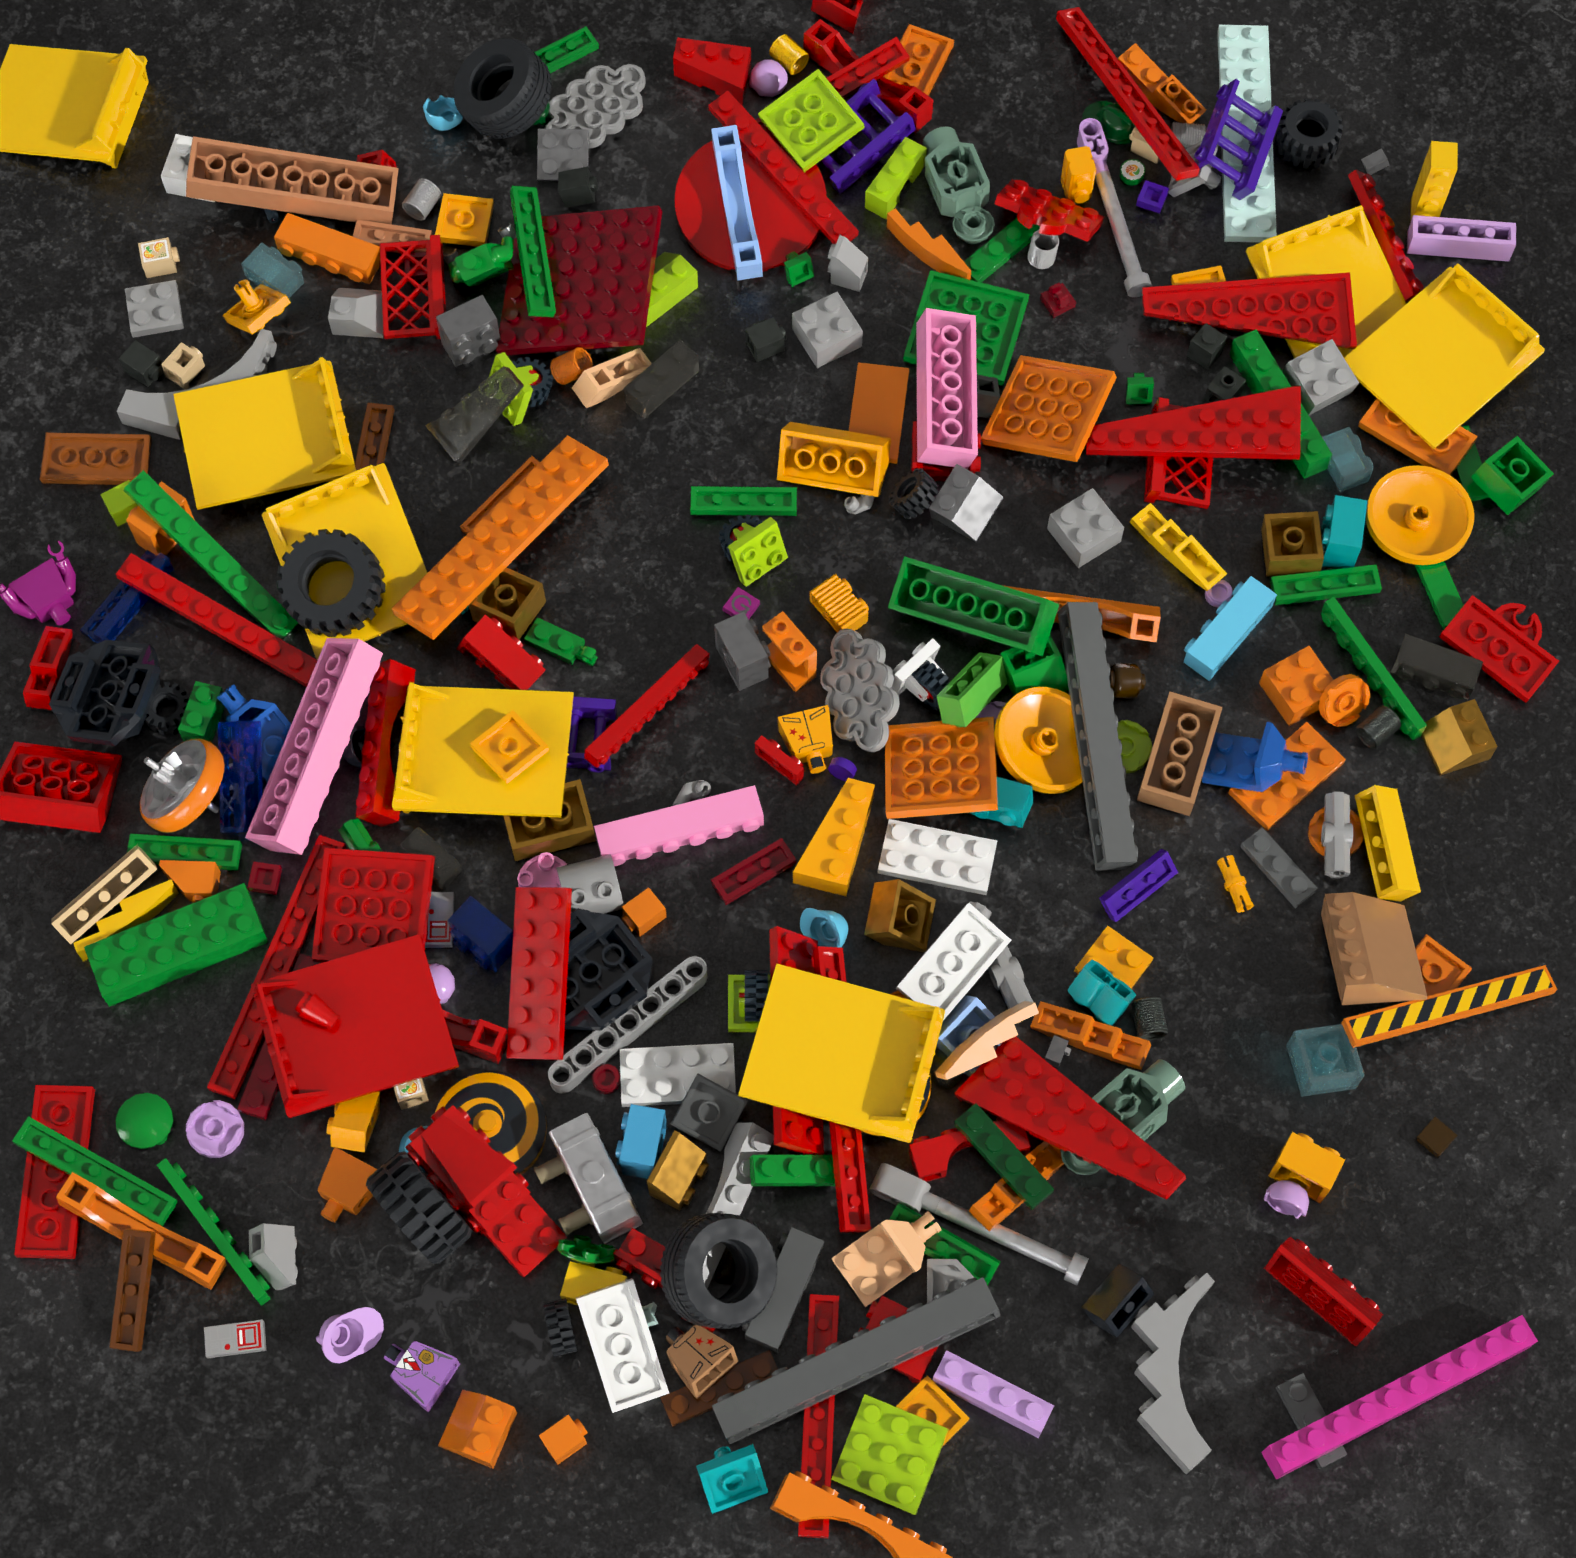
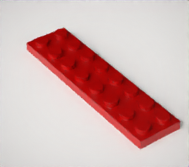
[769,926,824,1155]

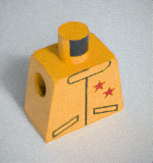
[778,705,833,774]

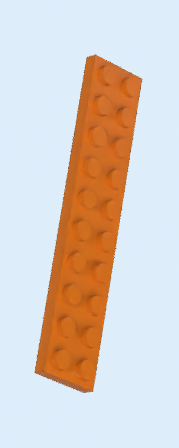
[392,435,609,640]

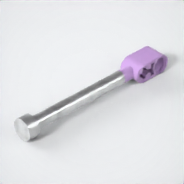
[1077,118,1152,297]

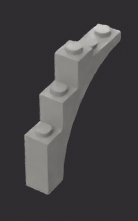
[117,329,277,440]
[1131,1273,1215,1475]

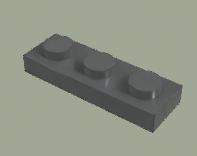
[1240,827,1318,908]
[1276,1373,1347,1469]

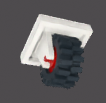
[891,639,950,711]

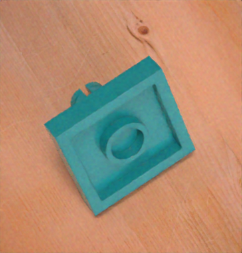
[696,1444,768,1514]

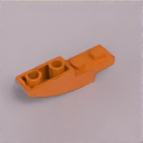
[1118,43,1206,124]

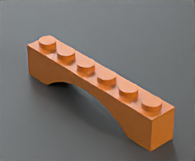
[1002,585,1161,642]
[56,1172,227,1290]
[770,1471,953,1558]

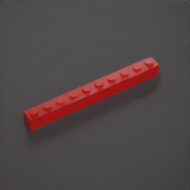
[584,644,710,768]

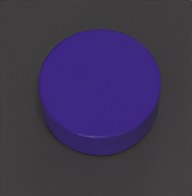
[828,757,857,781]

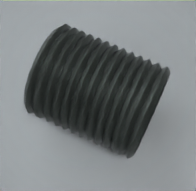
[1356,705,1401,749]
[1131,997,1168,1041]

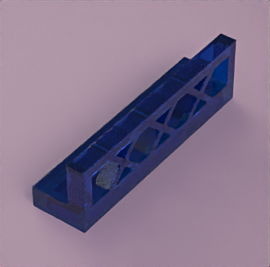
[80,550,174,643]
[218,721,263,833]

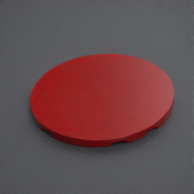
[675,132,826,272]

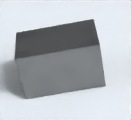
[1361,148,1389,175]
[1045,1035,1071,1068]

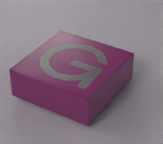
[723,587,760,620]

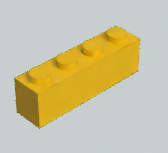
[1411,141,1458,220]
[1355,785,1421,902]

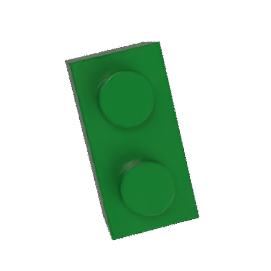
[178,681,225,743]

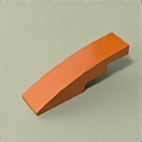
[886,208,971,280]
[1030,1001,1151,1070]
[969,1141,1064,1232]

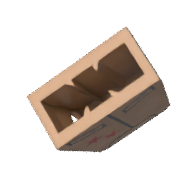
[666,1325,738,1399]

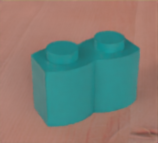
[1067,960,1136,1026]

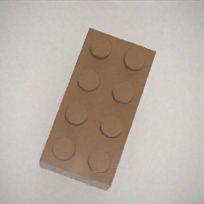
[1137,692,1222,816]

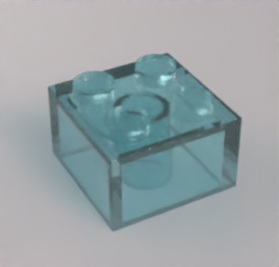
[1287,1024,1365,1097]

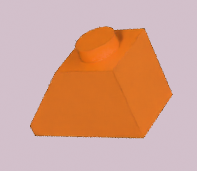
[159,860,221,903]

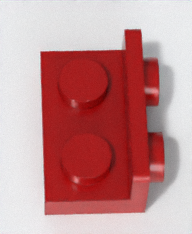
[613,1228,665,1289]

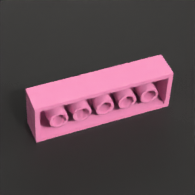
[916,308,978,469]

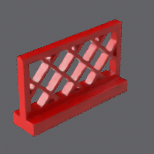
[380,235,446,339]
[1144,397,1213,509]

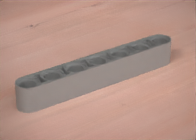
[548,956,708,1094]

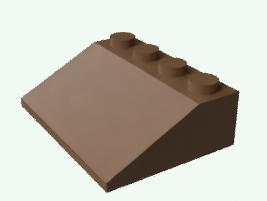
[1321,892,1427,1005]

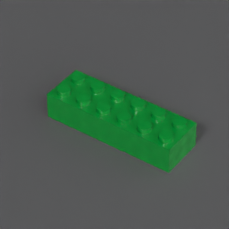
[888,556,1059,657]
[84,883,269,1007]

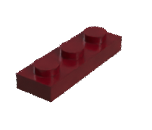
[711,838,797,905]

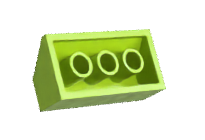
[646,252,698,327]

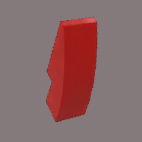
[23,626,73,710]

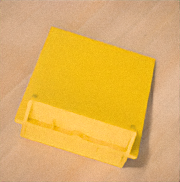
[0,44,148,168]
[1246,205,1406,359]
[1344,263,1545,449]
[173,357,356,510]
[262,463,428,660]
[392,682,574,818]
[738,964,945,1143]

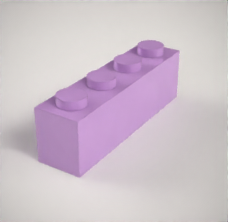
[1407,215,1516,261]
[933,1350,1054,1438]

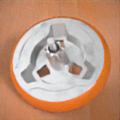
[140,739,225,833]

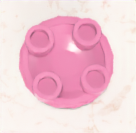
[517,852,567,887]

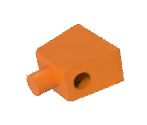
[318,1148,377,1223]

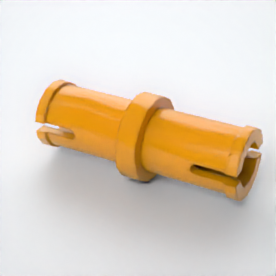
[1217,855,1254,913]

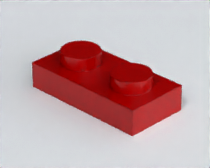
[755,735,804,786]

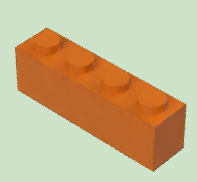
[274,213,381,284]

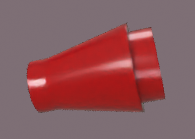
[295,991,340,1030]

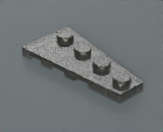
[426,366,524,463]

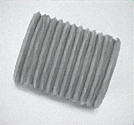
[1171,122,1206,149]
[402,178,441,221]
[1028,230,1059,269]

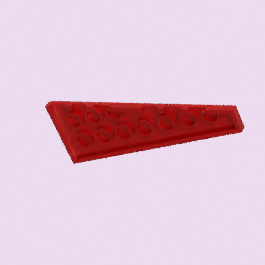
[1142,272,1357,349]
[1086,386,1301,460]
[955,1036,1186,1200]

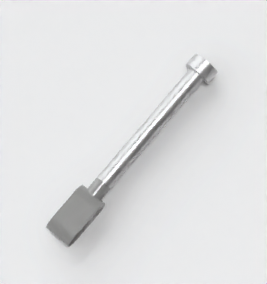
[869,1163,1089,1285]

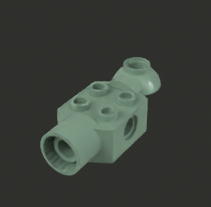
[923,127,995,245]
[1061,1059,1185,1175]

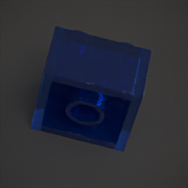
[448,896,513,972]

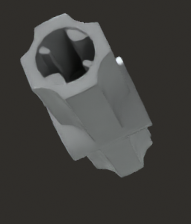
[1321,792,1353,878]
[988,946,1033,1009]

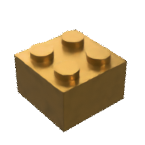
[1261,511,1324,576]
[469,567,546,639]

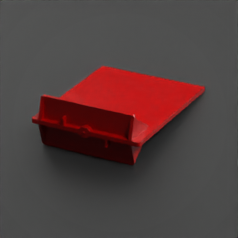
[251,934,459,1118]

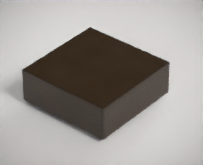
[1416,1116,1458,1158]

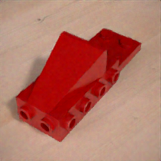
[405,1105,567,1278]

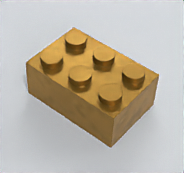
[504,779,596,861]

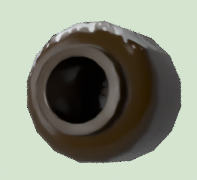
[1109,663,1146,699]

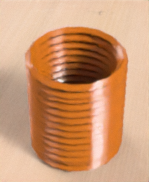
[550,347,593,385]

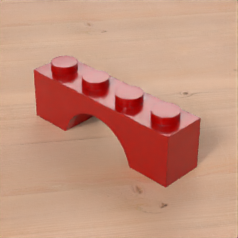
[442,1009,508,1064]
[908,1117,1031,1182]

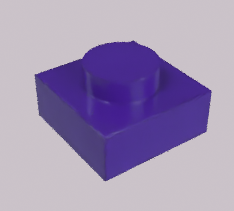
[1136,180,1169,214]

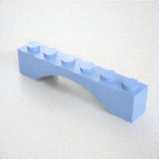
[711,125,763,281]

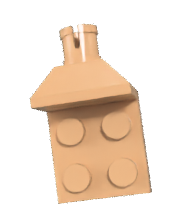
[831,1211,942,1307]

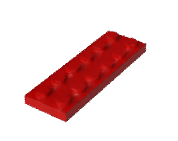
[506,887,572,1060]
[14,1085,95,1259]

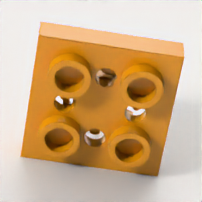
[223,279,291,335]

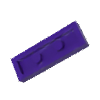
[1099,849,1178,922]

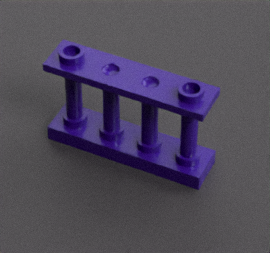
[821,79,916,194]
[1194,79,1283,200]
[567,697,617,773]

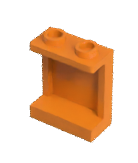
[762,611,817,692]

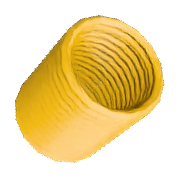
[769,34,809,75]

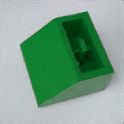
[1000,635,1069,696]

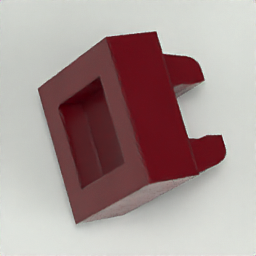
[1040,282,1076,318]

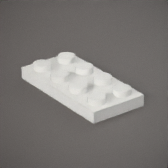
[878,819,997,895]
[895,903,1011,1021]
[620,1043,736,1107]
[576,1278,669,1413]

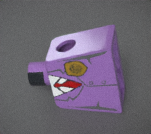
[384,1341,460,1412]

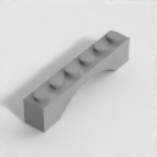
[703,1122,774,1288]

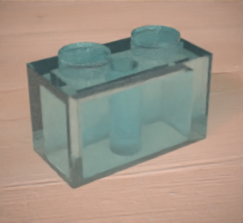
[241,242,304,299]
[1322,427,1373,493]

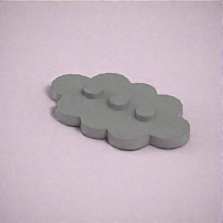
[545,64,646,148]
[820,628,900,752]

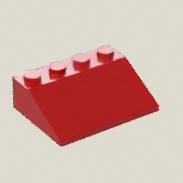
[0,742,122,833]
[1264,1237,1383,1346]

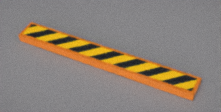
[1341,965,1558,1048]

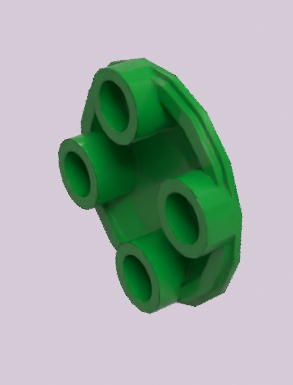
[116,1093,173,1149]
[557,1235,616,1264]

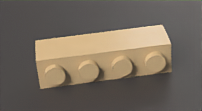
[51,845,157,944]

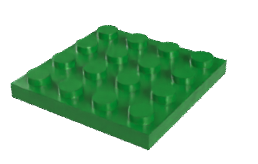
[903,270,1030,386]

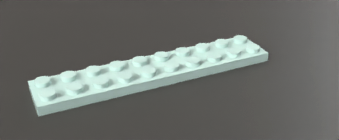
[1218,25,1277,242]

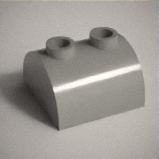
[556,854,623,914]

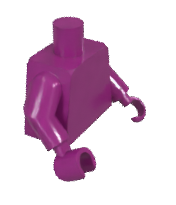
[0,540,76,625]

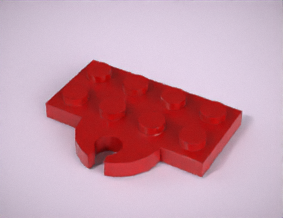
[994,179,1105,242]
[1439,595,1559,703]

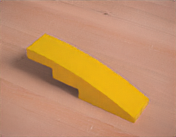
[1130,503,1227,591]
[73,879,179,961]

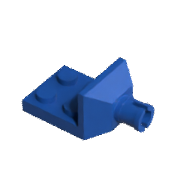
[216,684,291,783]
[1202,722,1308,792]

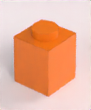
[621,887,667,936]
[539,1414,588,1465]

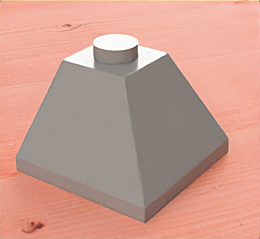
[328,288,390,338]

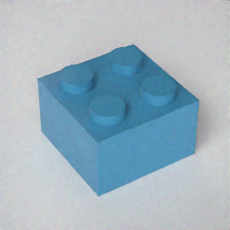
[615,1104,667,1179]

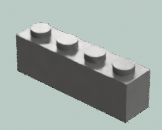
[742,1227,824,1354]

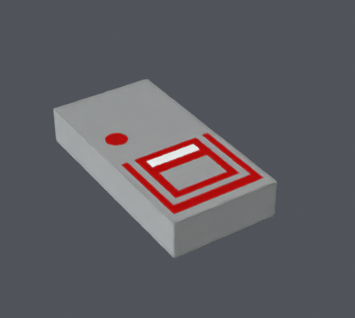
[425,892,455,948]
[204,1320,267,1359]

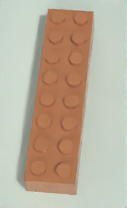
[186,137,399,225]

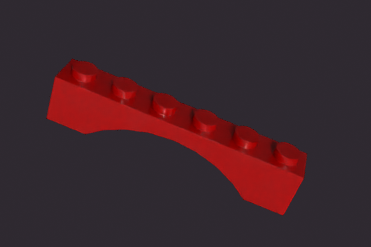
[803,19,933,134]
[356,659,416,827]

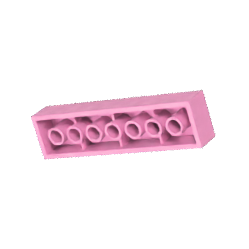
[245,638,383,855]

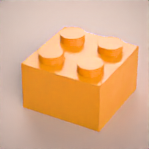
[1269,1132,1345,1204]

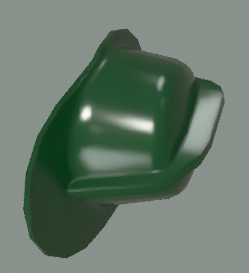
[1083,101,1135,145]

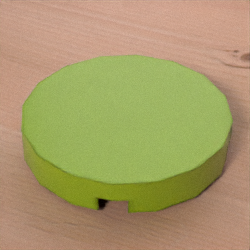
[1117,720,1153,773]

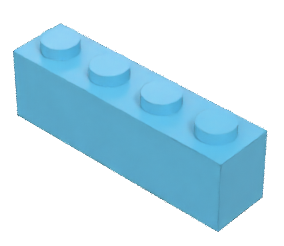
[1183,576,1277,681]

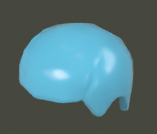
[423,95,463,131]

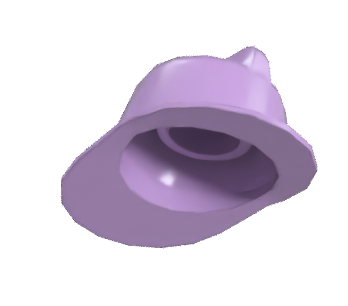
[316,1307,384,1363]

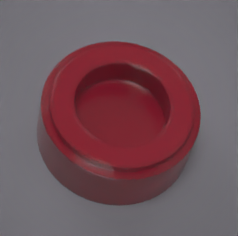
[592,1064,621,1094]

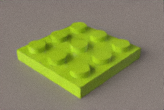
[758,69,865,172]
[831,1394,949,1515]

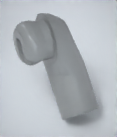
[844,494,875,515]
[672,780,711,806]

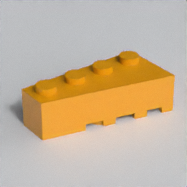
[793,778,875,897]

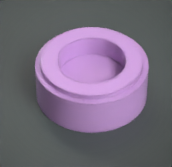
[1205,580,1233,607]

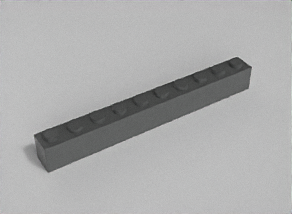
[1057,602,1138,871]
[712,1278,1000,1444]

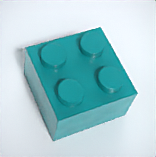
[1320,495,1368,569]

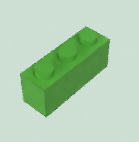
[937,652,1008,727]

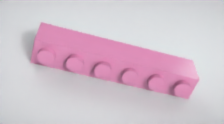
[594,785,764,866]

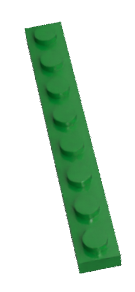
[123,470,298,640]

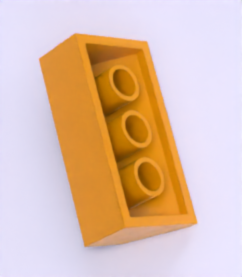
[777,422,891,497]

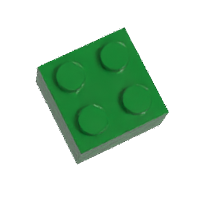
[1471,436,1554,515]

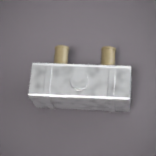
[534,1113,643,1244]

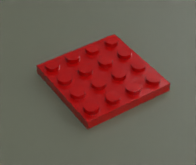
[312,848,435,961]

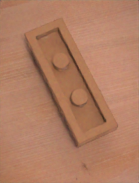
[353,220,432,254]

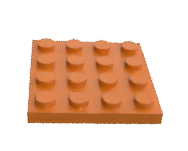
[981,355,1117,462]
[885,717,998,819]

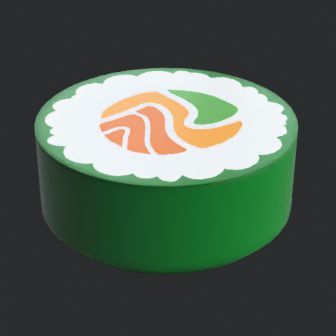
[1119,159,1145,186]

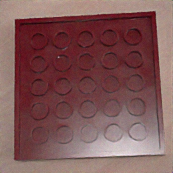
[496,205,662,355]

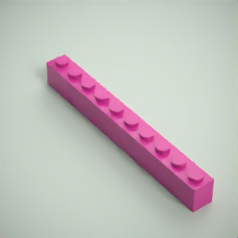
[1261,1315,1538,1480]

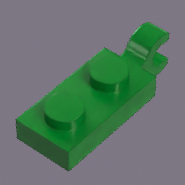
[524,617,598,666]

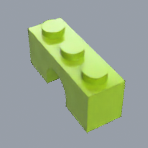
[865,137,927,219]

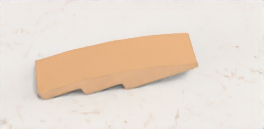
[935,1001,1039,1080]

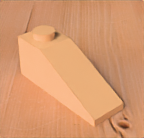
[572,348,654,408]

